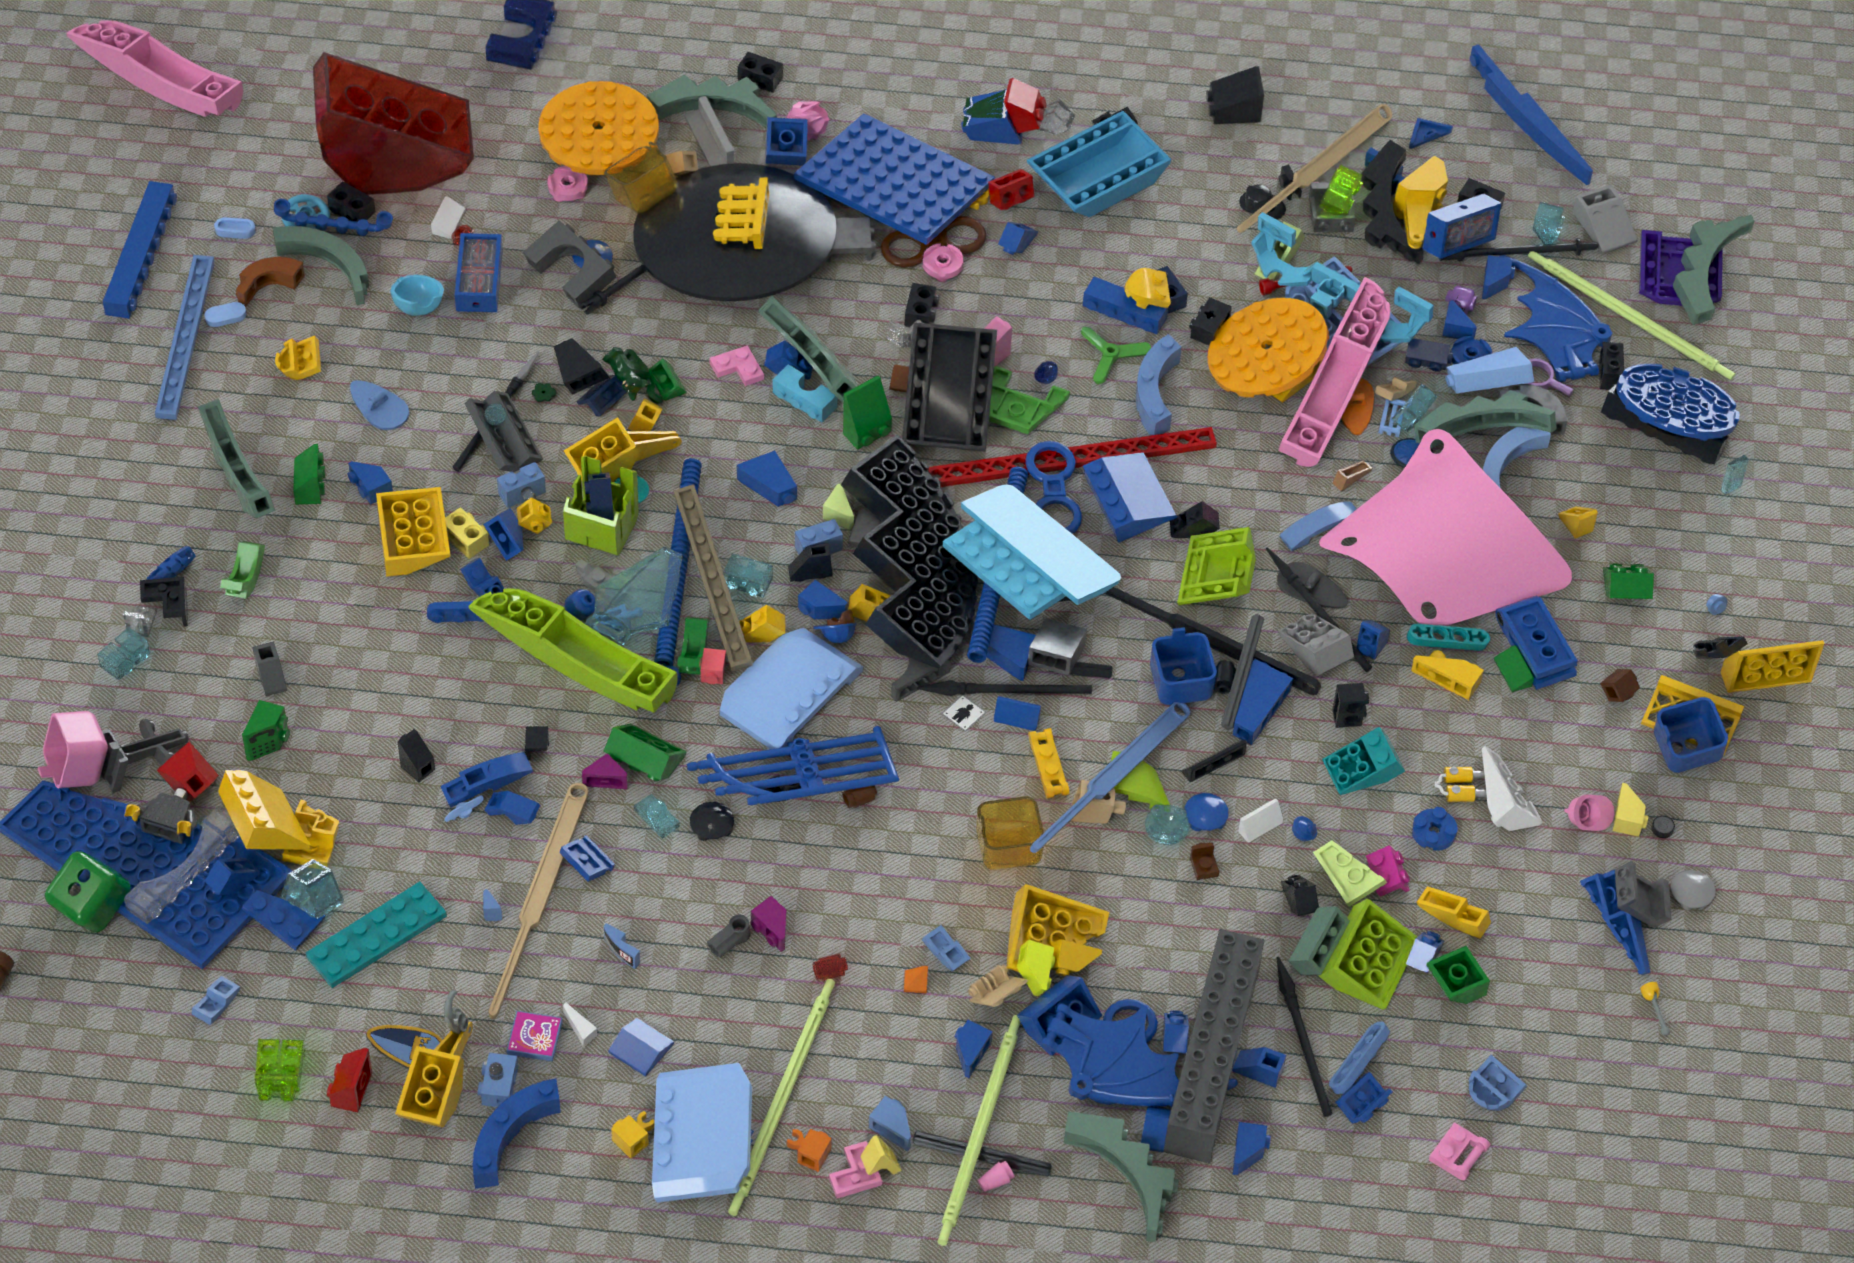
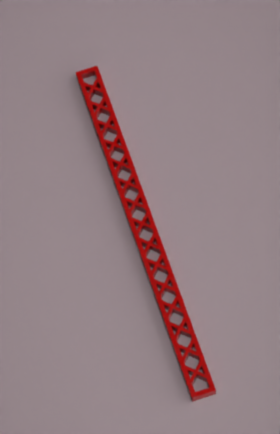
[928,427,1217,487]

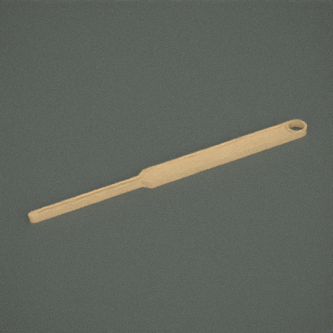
[1237,104,1392,233]
[489,783,588,1019]

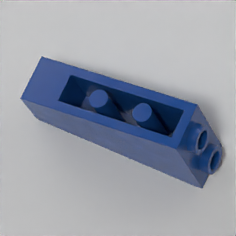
[1233,659,1293,745]

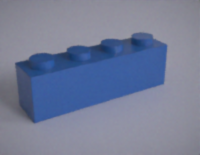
[1083,276,1168,334]

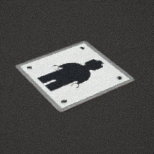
[941,695,987,732]

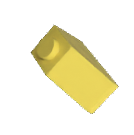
[1613,783,1648,837]

